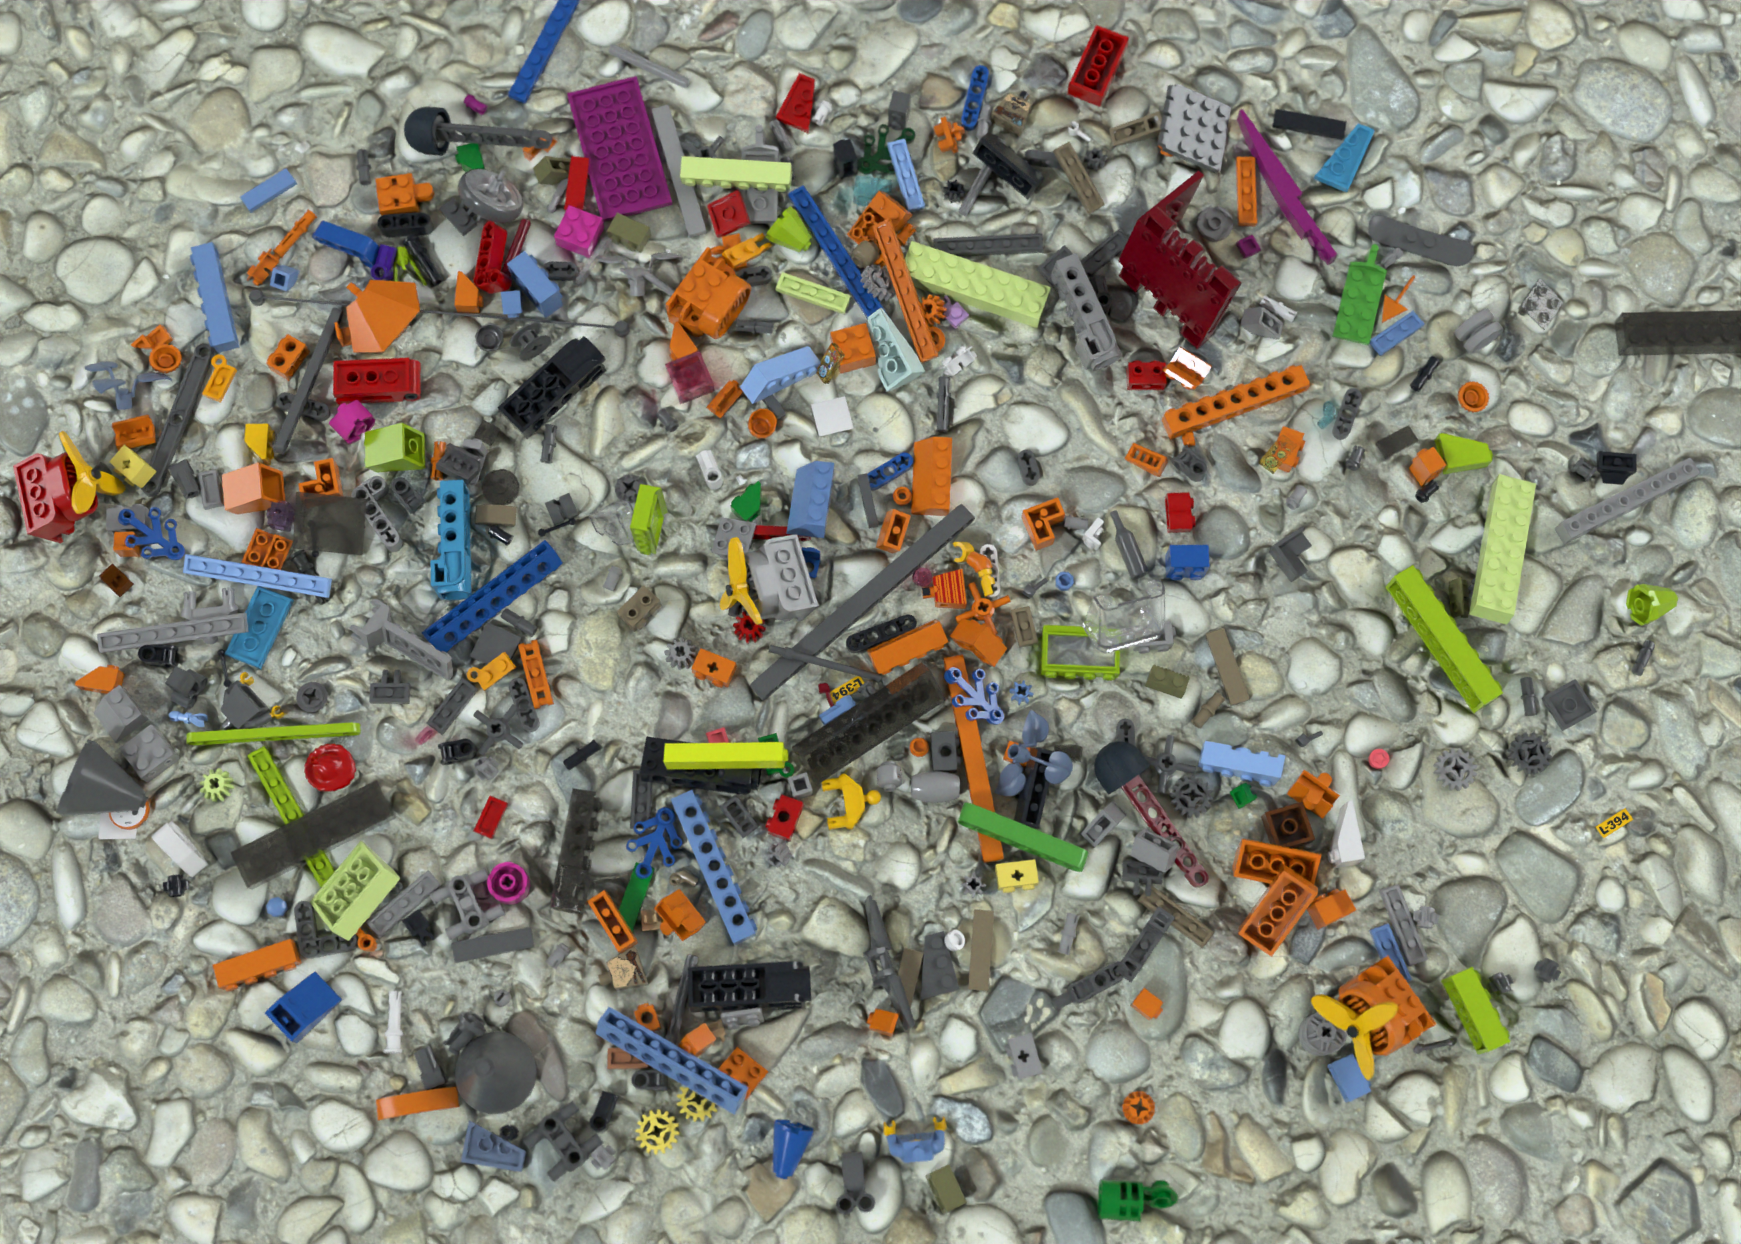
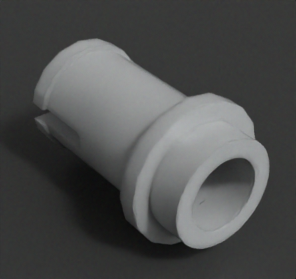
[1286,485,1307,510]
[1064,514,1088,530]
[603,566,623,591]
[546,943,570,969]

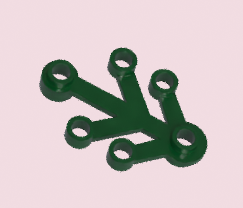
[857,124,916,175]

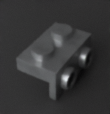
[436,443,481,485]

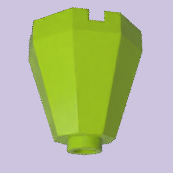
[765,206,812,253]
[1626,584,1678,626]

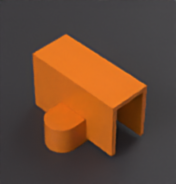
[1287,769,1340,819]
[654,889,707,941]

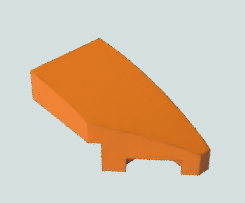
[522,138,557,161]
[131,324,174,350]

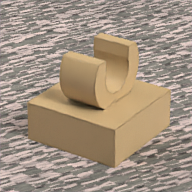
[641,909,662,932]
[706,1019,726,1046]

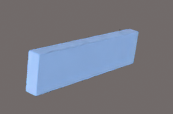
[887,139,925,212]

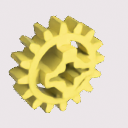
[677,1087,718,1122]
[635,1109,680,1155]

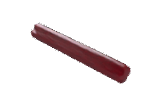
[501,218,531,277]

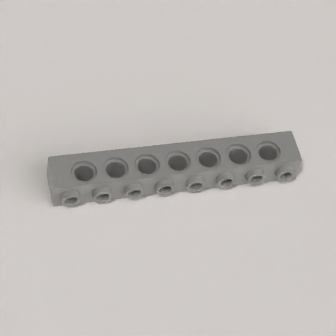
[1555,457,1700,545]

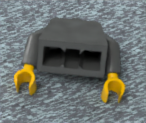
[221,672,284,730]

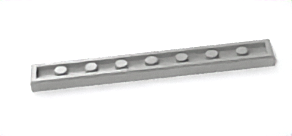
[651,104,707,238]
[97,613,249,653]

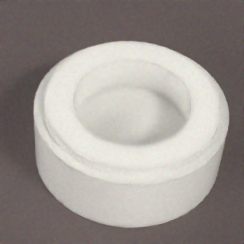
[944,930,965,951]

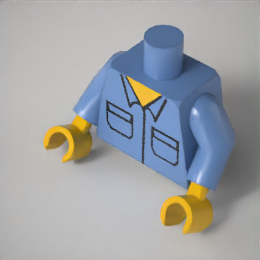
[883,1116,946,1163]

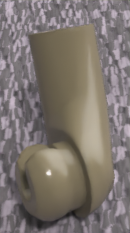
[669,870,700,887]

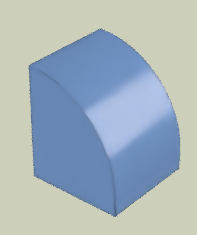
[270,265,300,291]

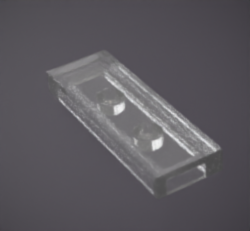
[573,236,612,287]

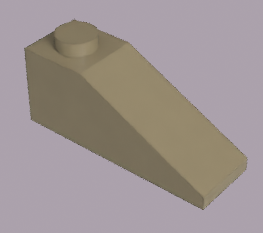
[1109,111,1164,147]

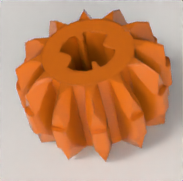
[920,294,947,326]

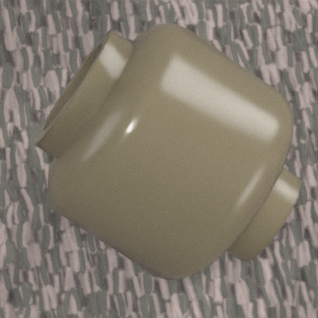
[852,240,879,268]

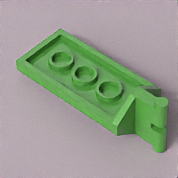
[1332,244,1387,345]

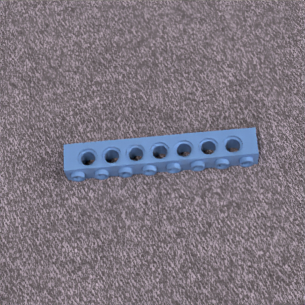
[671,790,757,946]
[596,1007,748,1115]

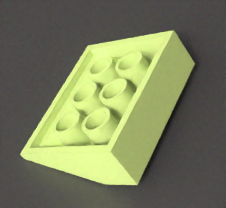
[310,841,400,941]

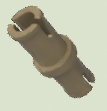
[1191,692,1225,729]

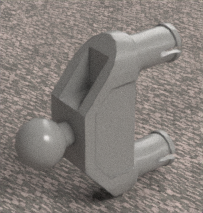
[181,587,238,645]

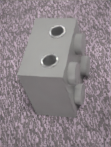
[119,724,180,783]

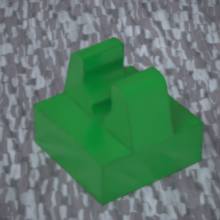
[1230,783,1257,809]

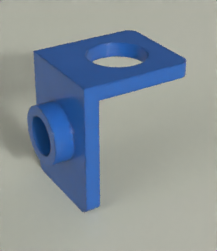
[801,547,821,578]

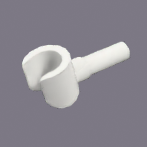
[1068,121,1091,142]

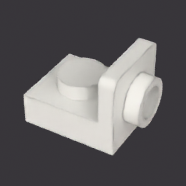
[1082,517,1104,550]

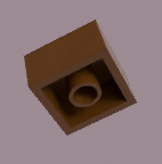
[1261,802,1315,848]

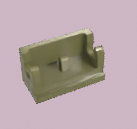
[925,1164,967,1214]

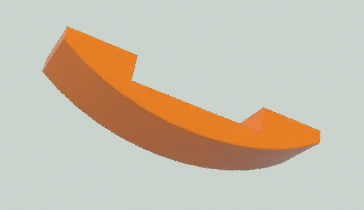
[376,1087,459,1120]

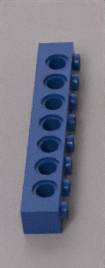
[421,540,563,652]

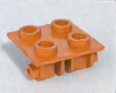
[718,1047,769,1101]

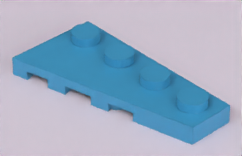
[1313,123,1375,193]

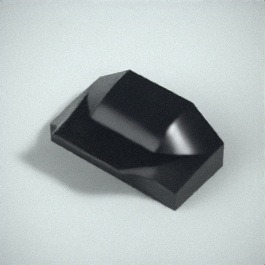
[1596,451,1637,485]

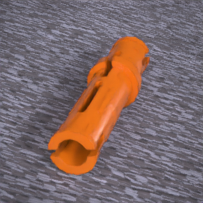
[272,209,317,258]
[873,223,916,268]

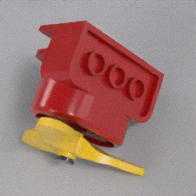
[13,431,126,543]

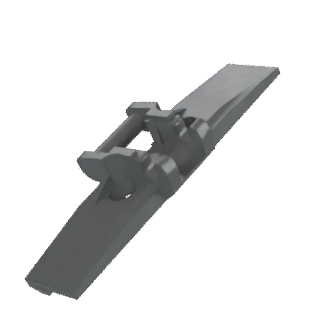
[863,895,915,1031]

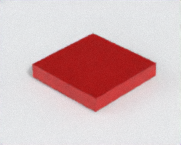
[707,190,751,239]

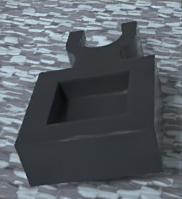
[402,909,436,946]

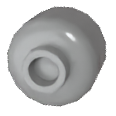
[877,761,902,792]

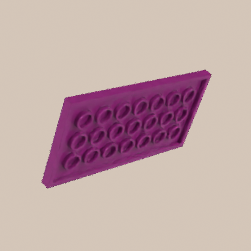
[567,76,673,222]

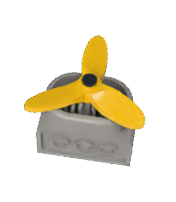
[719,534,818,625]

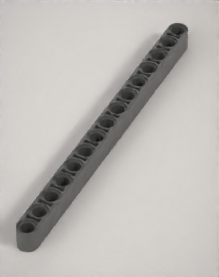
[750,504,975,701]

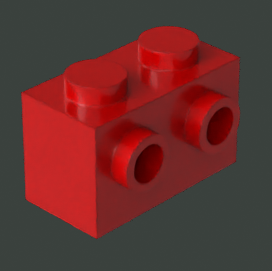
[1126,360,1166,390]

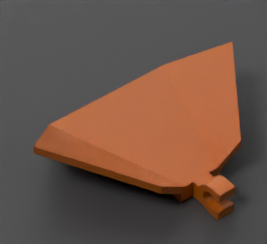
[346,280,420,353]

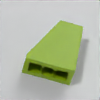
[1434,433,1493,475]

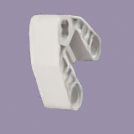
[151,821,208,878]

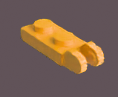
[722,233,772,269]

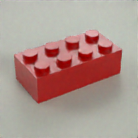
[1067,25,1129,107]

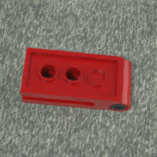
[333,358,421,405]

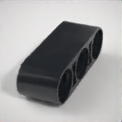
[377,212,434,238]

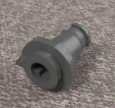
[443,1010,486,1055]

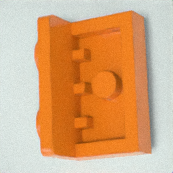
[112,415,156,451]

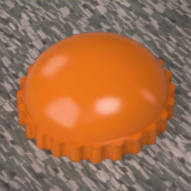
[149,344,182,374]
[1457,381,1489,413]

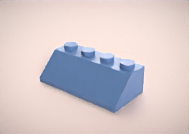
[787,461,834,538]

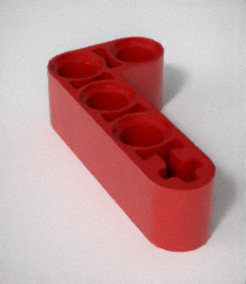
[473,221,512,294]

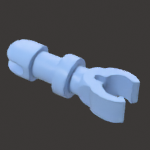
[169,711,208,727]

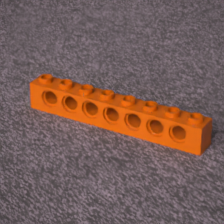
[1161,365,1310,440]

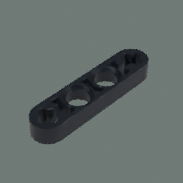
[846,614,917,653]

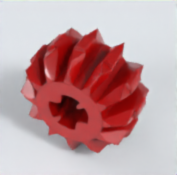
[733,612,766,644]

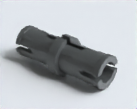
[540,424,557,464]

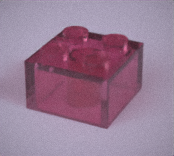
[665,351,715,404]

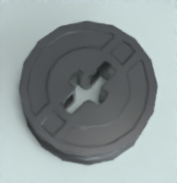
[509,322,551,360]

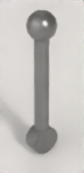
[1413,1039,1455,1054]

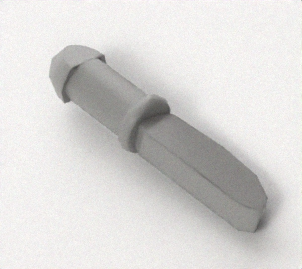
[547,179,568,213]

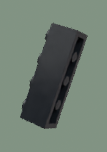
[1014,747,1054,829]

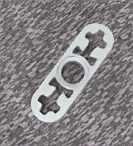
[980,544,1000,600]

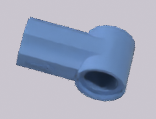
[819,694,860,730]

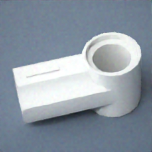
[696,450,723,490]

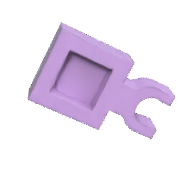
[943,295,969,329]

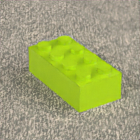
[1441,967,1510,1055]

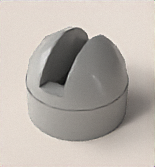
[494,989,511,1006]

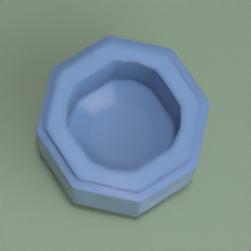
[1055,572,1074,591]
[266,897,288,918]

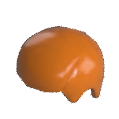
[748,408,777,439]

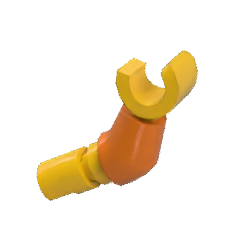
[953,542,996,597]

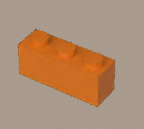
[587,890,638,954]

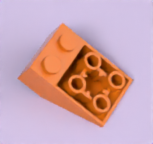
[847,191,913,252]

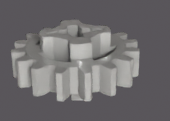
[860,264,896,301]
[1433,748,1478,791]

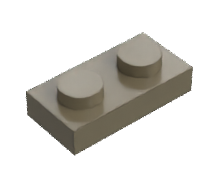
[1010,606,1038,648]

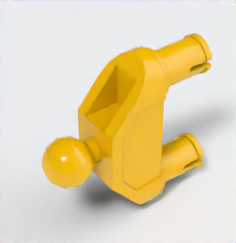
[821,774,881,830]

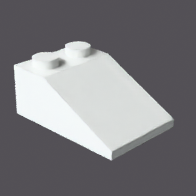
[1328,800,1365,868]

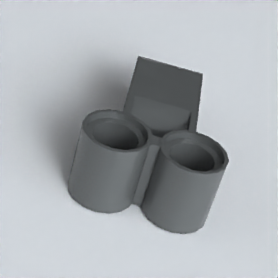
[165,666,208,710]
[836,1151,875,1214]

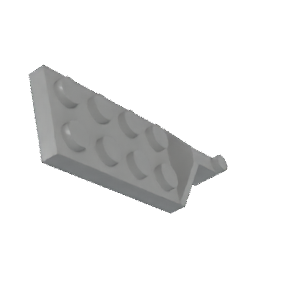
[741,125,779,223]

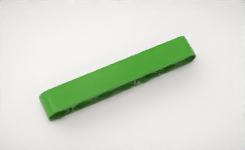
[958,803,1089,872]

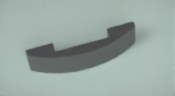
[1115,906,1175,983]

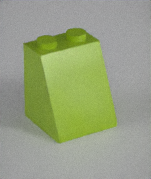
[364,423,425,473]

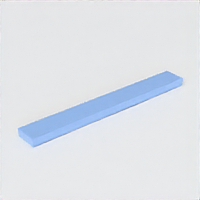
[183,554,332,598]

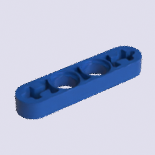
[961,65,989,131]

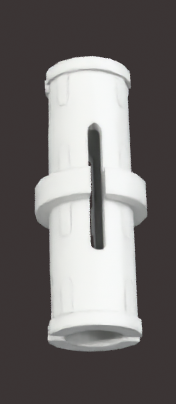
[1259,295,1297,323]

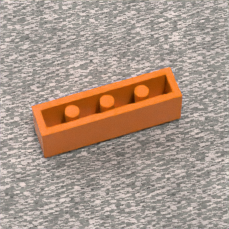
[866,619,948,675]
[213,939,302,991]

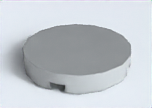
[1196,206,1233,242]

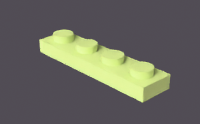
[776,272,851,315]

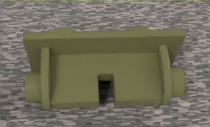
[1448,577,1470,618]

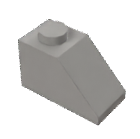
[1241,306,1283,340]
[1081,801,1126,848]

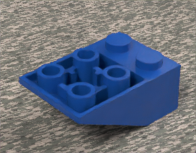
[265,972,342,1043]

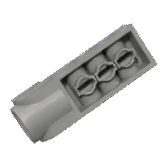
[1051,253,1122,371]

